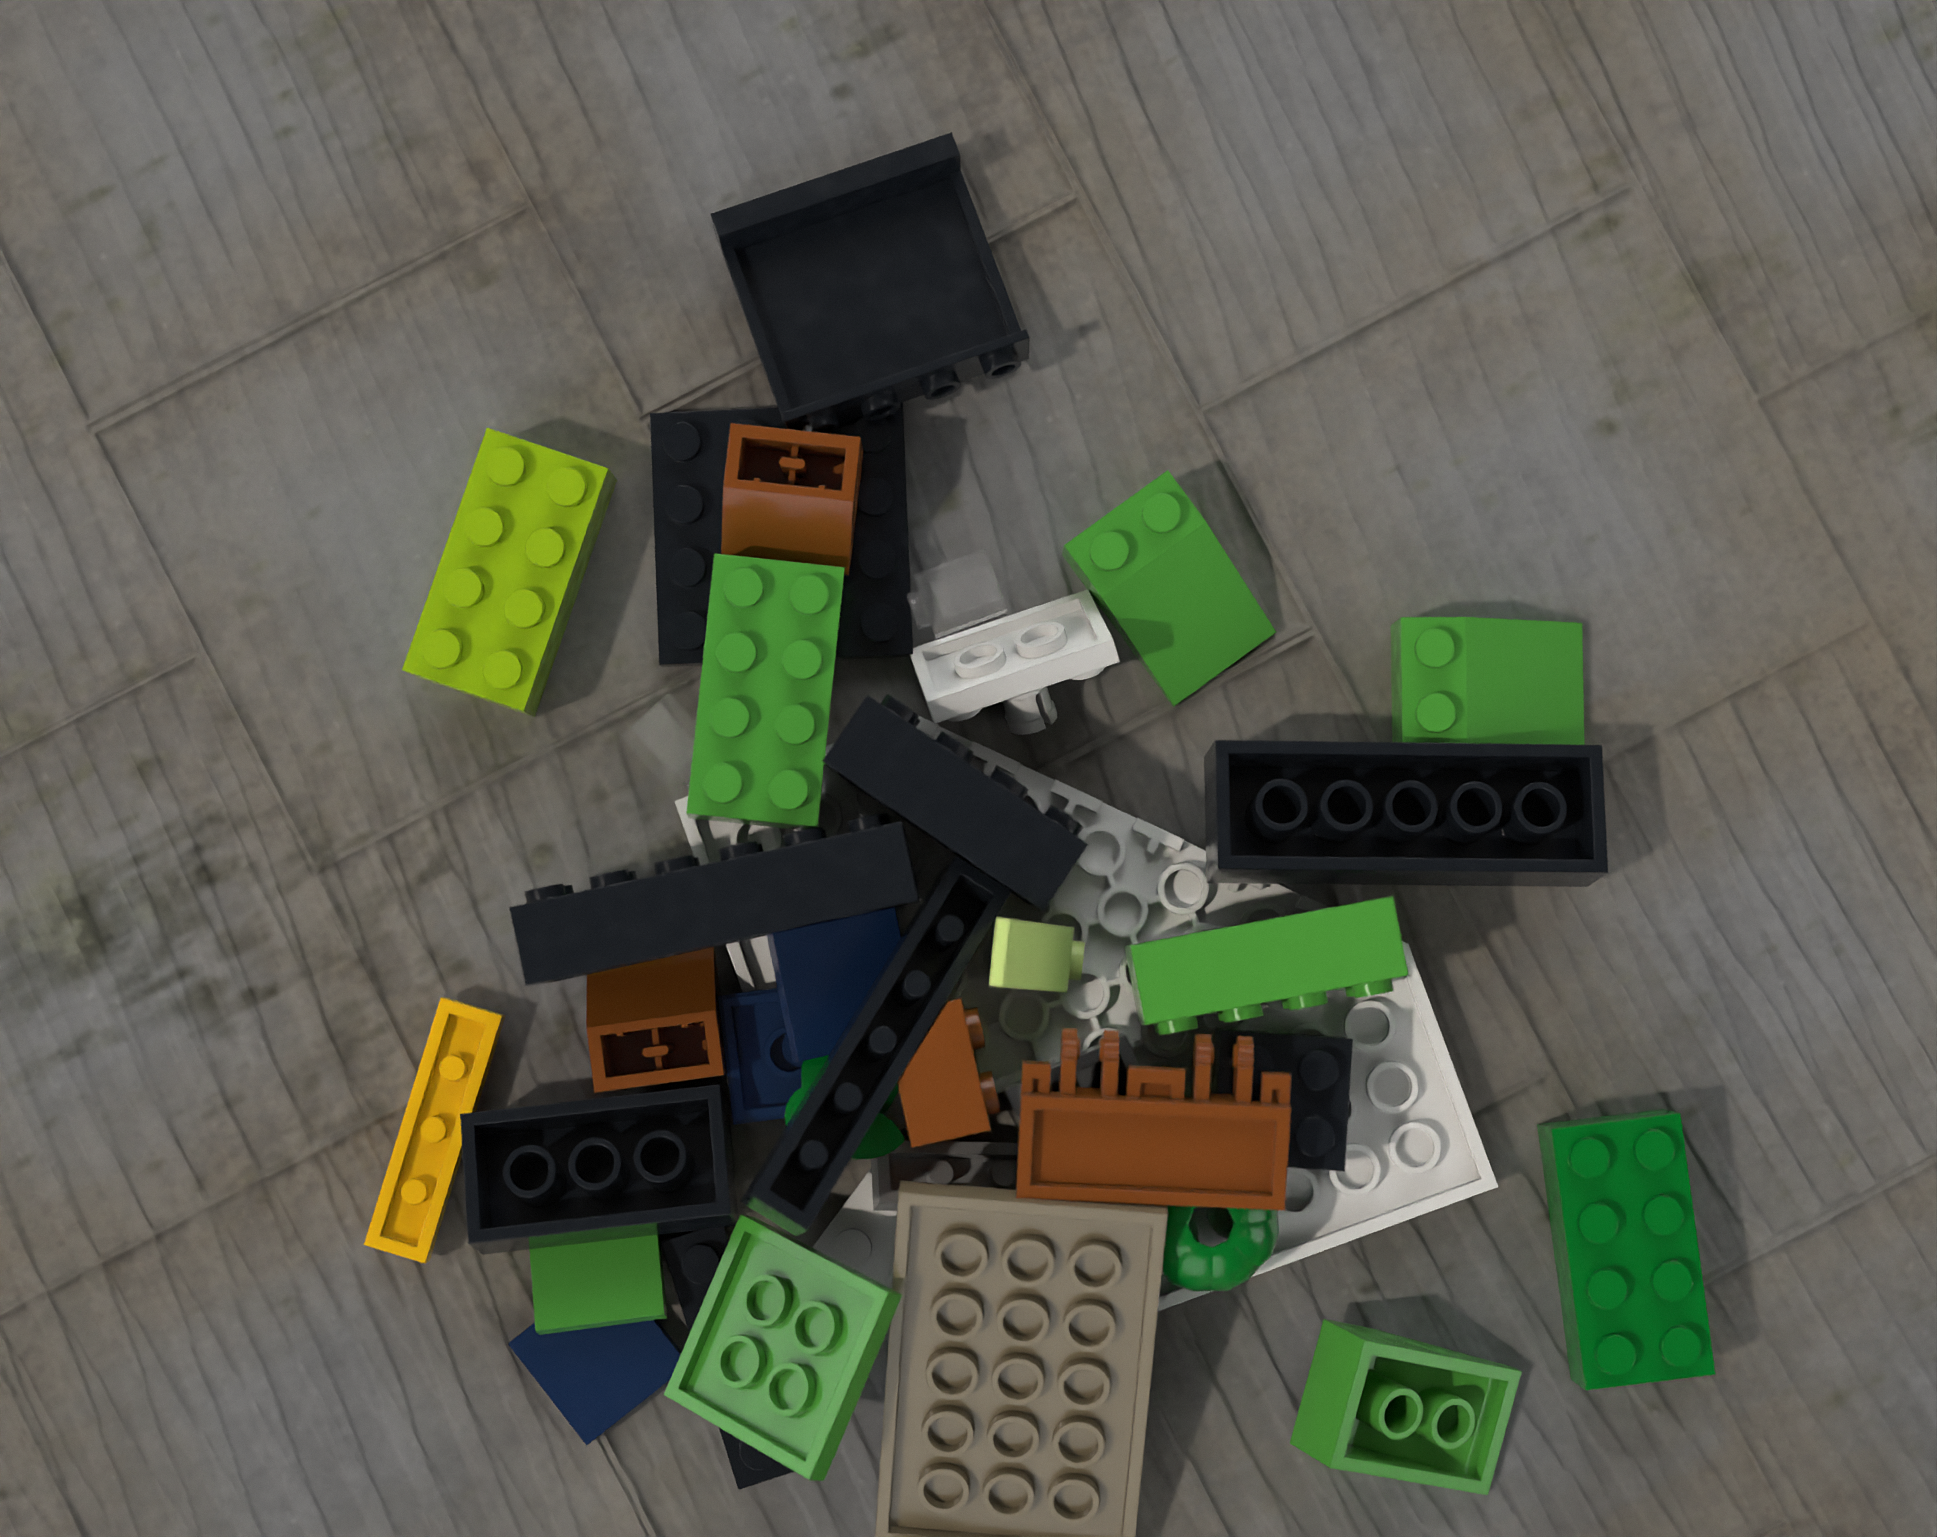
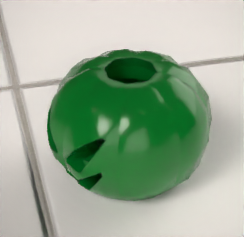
[1162,1205,1279,1292]

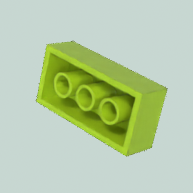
[402,427,617,717]

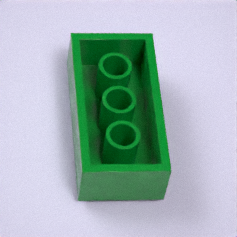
[1537,1109,1716,1390]

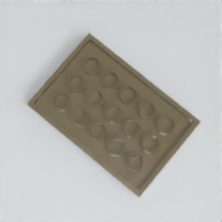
[875,1181,1167,1537]

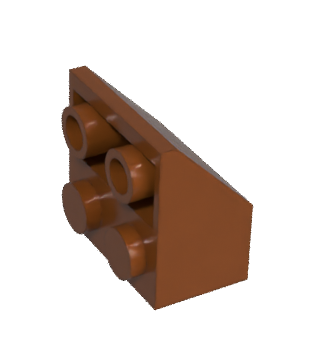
[721,423,864,576]
[586,947,727,1093]
[897,997,1000,1148]

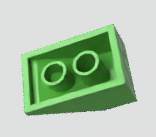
[1062,470,1276,707]
[1391,617,1584,745]
[1290,1319,1522,1495]

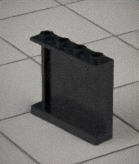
[711,132,1030,434]

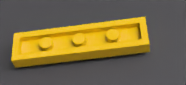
[364,997,506,1264]

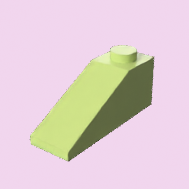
[989,918,1085,993]

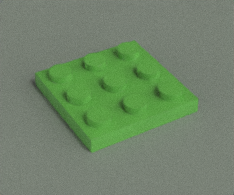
[664,1214,902,1481]

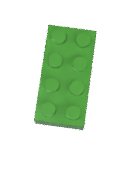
[686,553,845,830]
[1124,896,1409,1035]

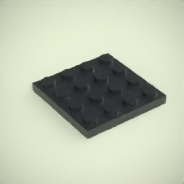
[650,402,913,667]

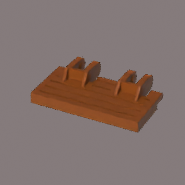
[1016,1028,1291,1210]

